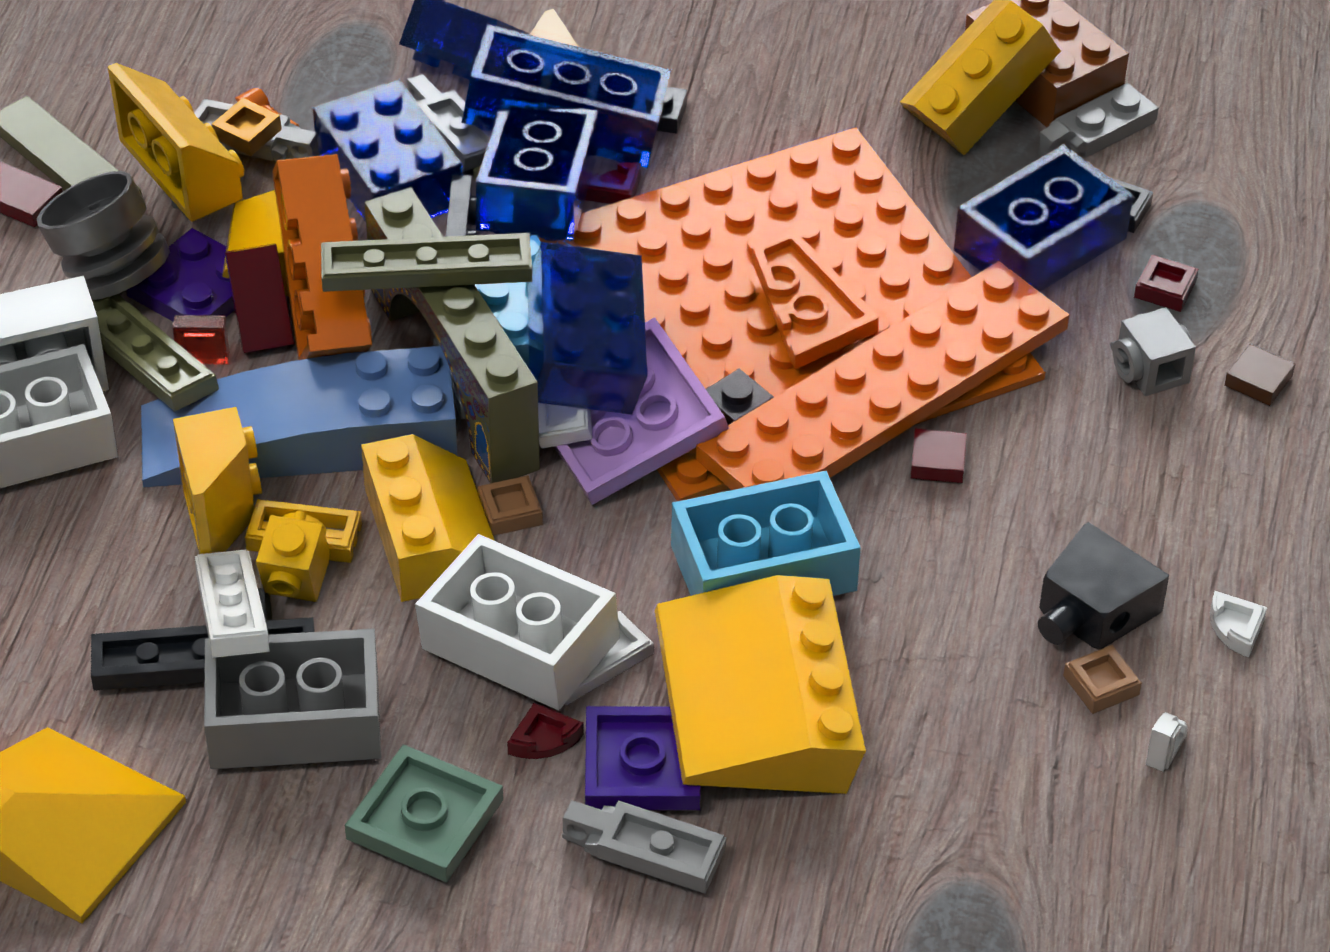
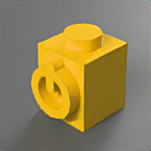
[256,511,331,602]

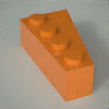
[272,154,372,360]

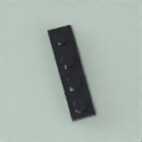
[91,617,315,691]

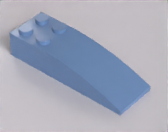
[141,346,457,487]

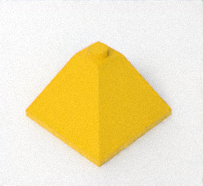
[0,727,186,924]

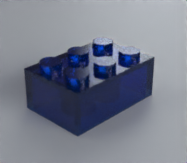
[312,79,462,222]
[476,100,598,241]
[954,144,1133,292]
[527,242,647,415]

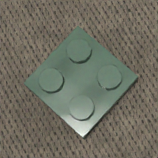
[345,744,503,883]

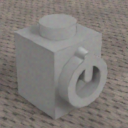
[1110,307,1196,396]

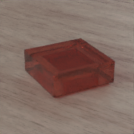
[172,315,230,364]

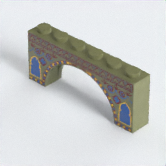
[364,188,540,483]

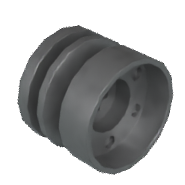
[37,171,170,300]

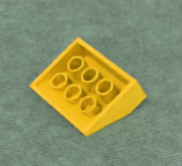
[655,575,866,794]

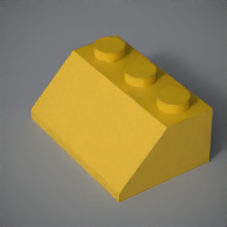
[900,0,1061,155]
[108,63,244,222]
[361,434,495,602]

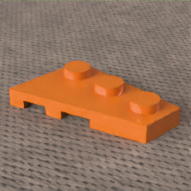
[752,229,879,370]

